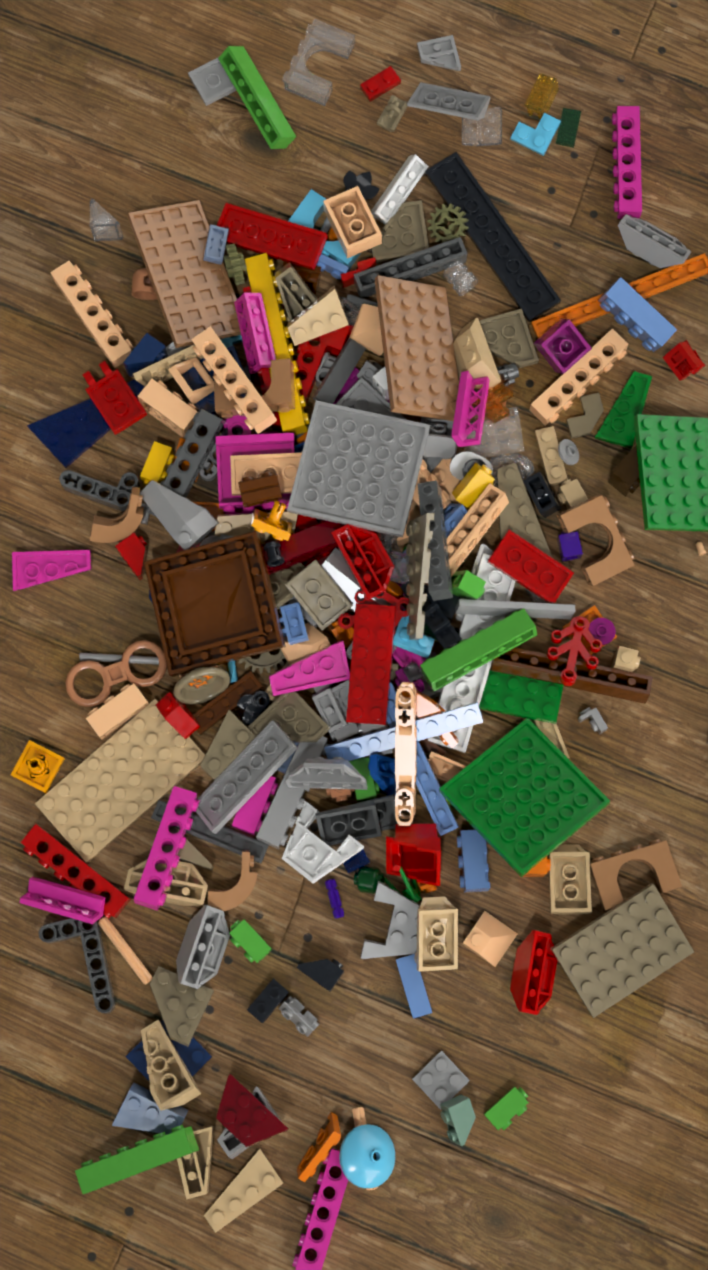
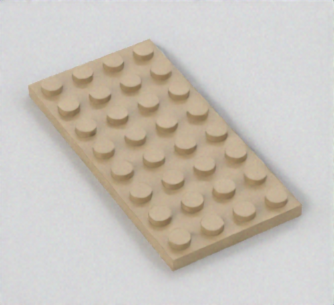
[35,699,205,864]

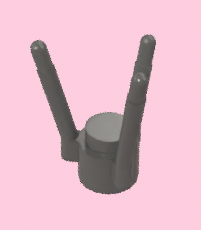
[488,363,519,397]

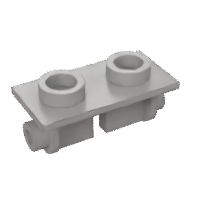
[279,996,320,1037]

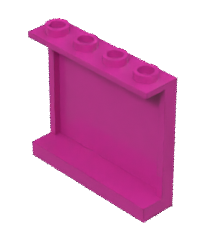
[216,433,294,512]

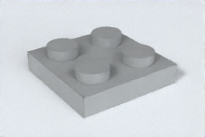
[188,57,237,106]
[412,1050,470,1110]

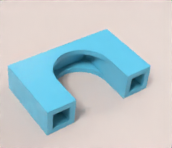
[288,189,362,270]

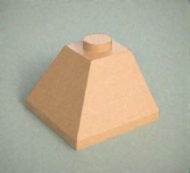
[350,304,383,356]
[280,623,331,665]
[462,911,518,967]

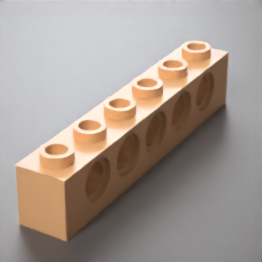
[50,261,133,368]
[191,326,277,434]
[529,328,629,426]
[424,484,509,586]

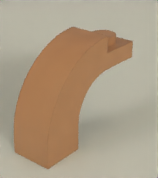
[90,486,144,543]
[208,850,257,911]

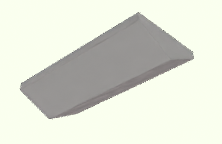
[407,82,490,121]
[321,547,391,612]

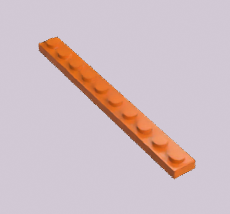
[531,253,708,339]

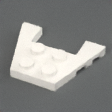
[282,801,364,884]

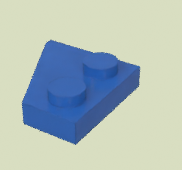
[368,754,396,796]

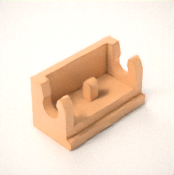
[428,751,467,782]

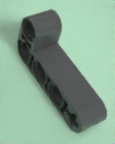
[59,470,140,512]

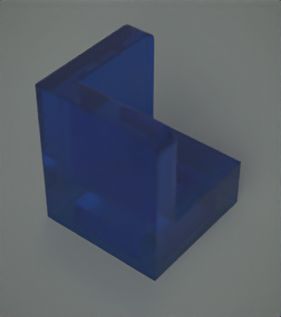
[343,849,370,875]

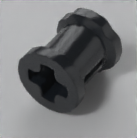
[263,541,285,567]

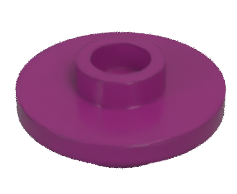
[589,618,616,645]

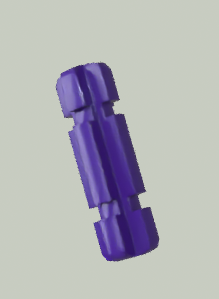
[325,879,344,919]

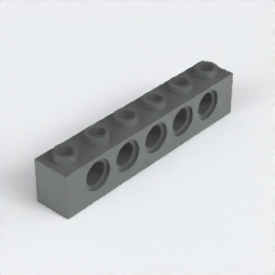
[354,237,467,298]
[148,409,226,517]
[417,480,453,601]

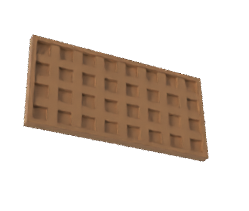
[127,200,247,348]
[374,275,459,421]

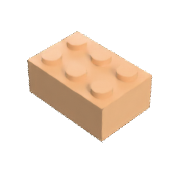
[323,186,382,259]
[138,379,198,440]

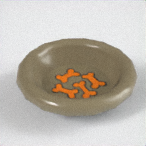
[173,667,230,704]

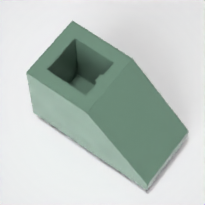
[440,1095,476,1146]

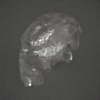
[489,453,535,487]

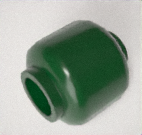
[354,867,385,894]

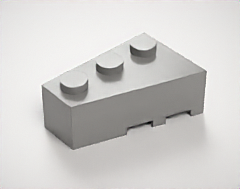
[217,1086,283,1159]

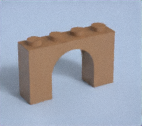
[214,358,295,419]
[556,495,634,586]
[590,839,682,912]

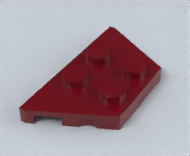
[216,1074,289,1147]

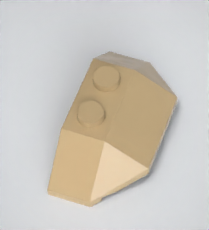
[453,318,501,391]
[124,859,208,906]

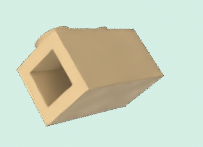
[557,479,588,509]
[611,646,641,672]

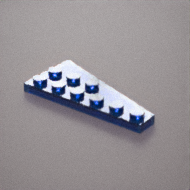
[27,379,145,468]

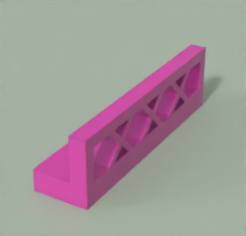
[234,293,276,374]
[451,371,490,447]
[20,877,105,924]

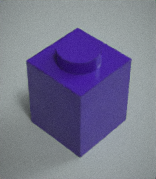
[557,531,583,562]

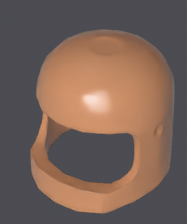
[132,268,157,300]

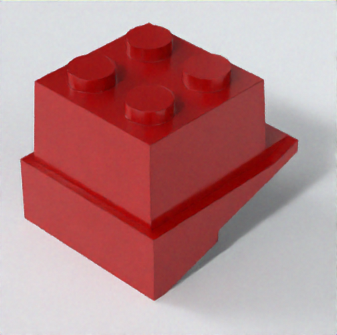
[386,823,441,886]

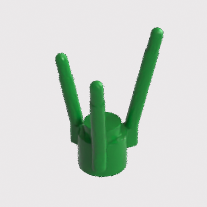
[384,867,421,902]

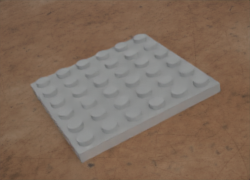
[287,400,430,537]

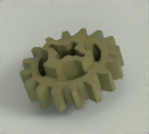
[427,204,469,243]
[223,244,247,286]

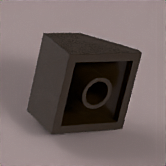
[608,445,640,497]

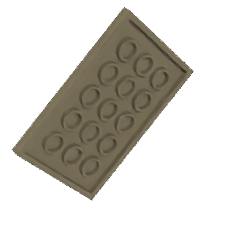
[550,883,694,1018]

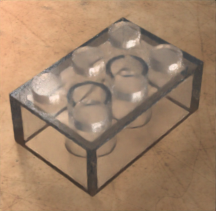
[465,407,524,458]

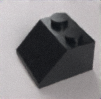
[296,958,344,992]

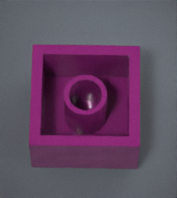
[533,318,592,374]

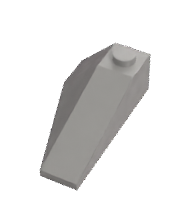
[139,480,219,550]

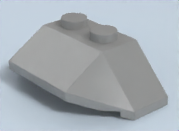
[618,214,691,268]
[285,756,368,790]
[176,905,230,989]

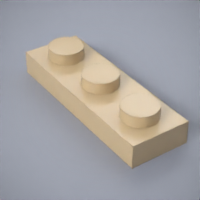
[535,426,568,486]

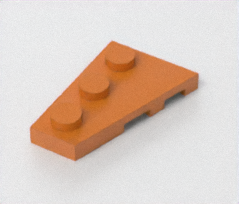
[297,1112,341,1182]

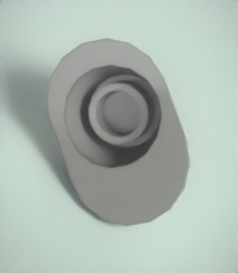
[450,451,493,480]

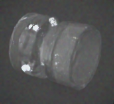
[443,260,478,296]

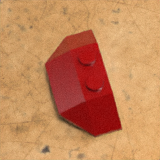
[331,524,395,600]
[510,930,558,1015]

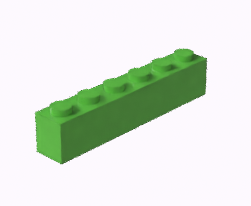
[218,46,296,149]
[420,608,537,692]
[75,1125,199,1194]

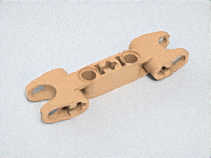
[395,682,417,826]

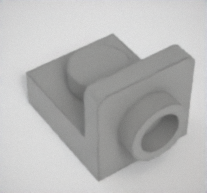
[357,360,384,386]
[577,707,608,735]

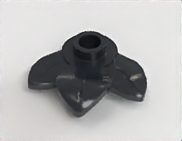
[343,171,379,200]
[236,690,270,726]

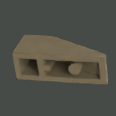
[162,826,214,870]

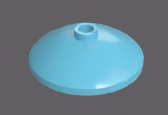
[339,1124,396,1188]

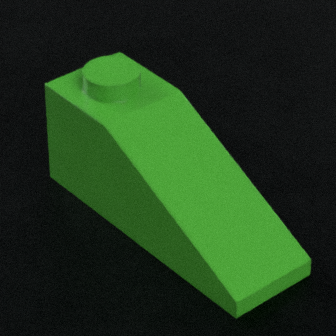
[451,570,486,600]

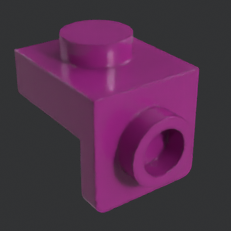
[394,668,425,692]

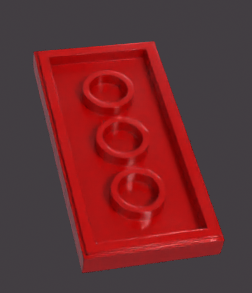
[487,529,574,604]

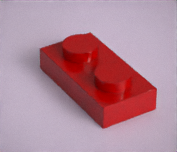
[360,66,401,102]

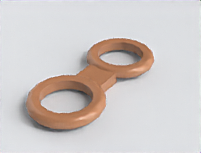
[65,640,167,707]

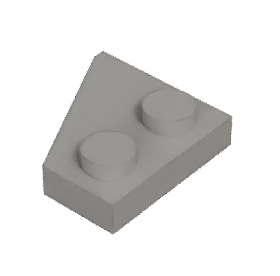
[417,35,461,71]

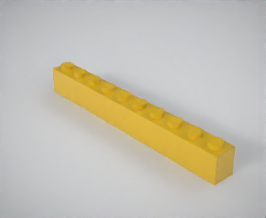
[245,253,310,435]

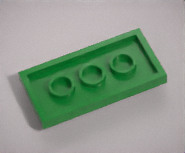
[479,670,564,724]

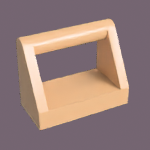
[168,357,214,405]

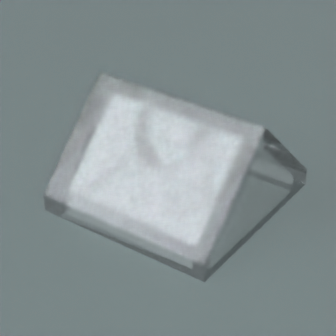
[90,198,124,241]

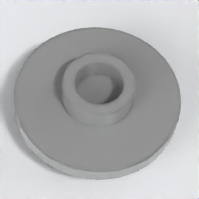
[558,439,579,465]

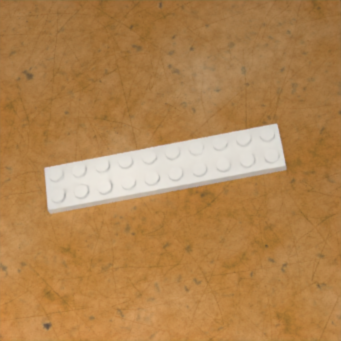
[427,553,515,753]

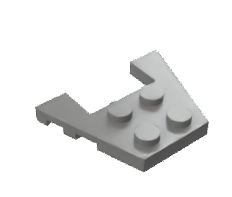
[360,881,420,959]

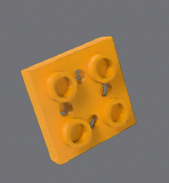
[251,501,292,541]
[11,740,65,793]

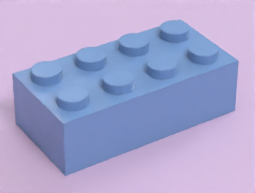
[598,277,677,352]

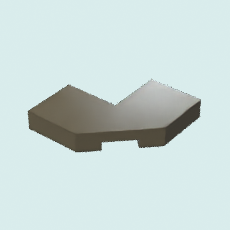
[566,393,604,439]

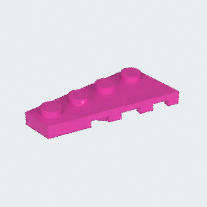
[12,550,91,591]
[269,640,350,696]

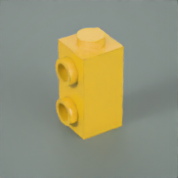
[140,441,175,486]
[452,463,495,509]

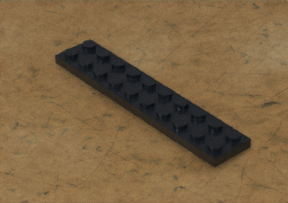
[425,152,561,322]

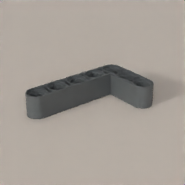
[39,918,116,1014]

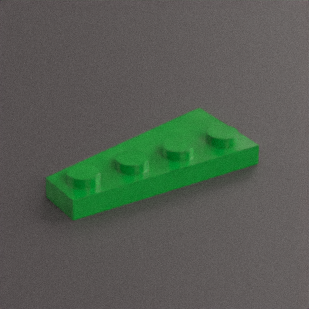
[594,371,652,449]

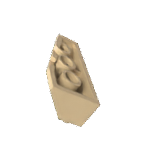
[141,1020,201,1111]

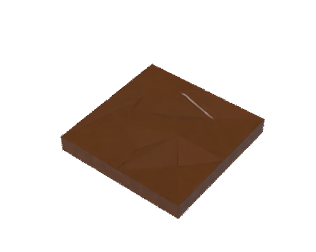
[144,531,286,677]

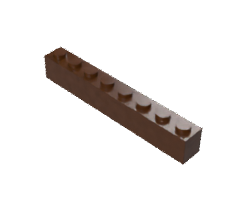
[491,648,653,704]

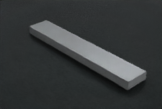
[455,599,575,620]

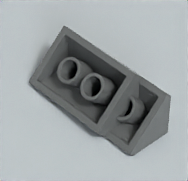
[315,794,398,845]

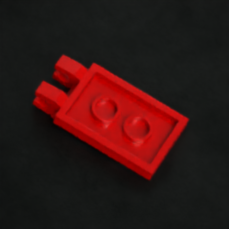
[82,361,147,435]

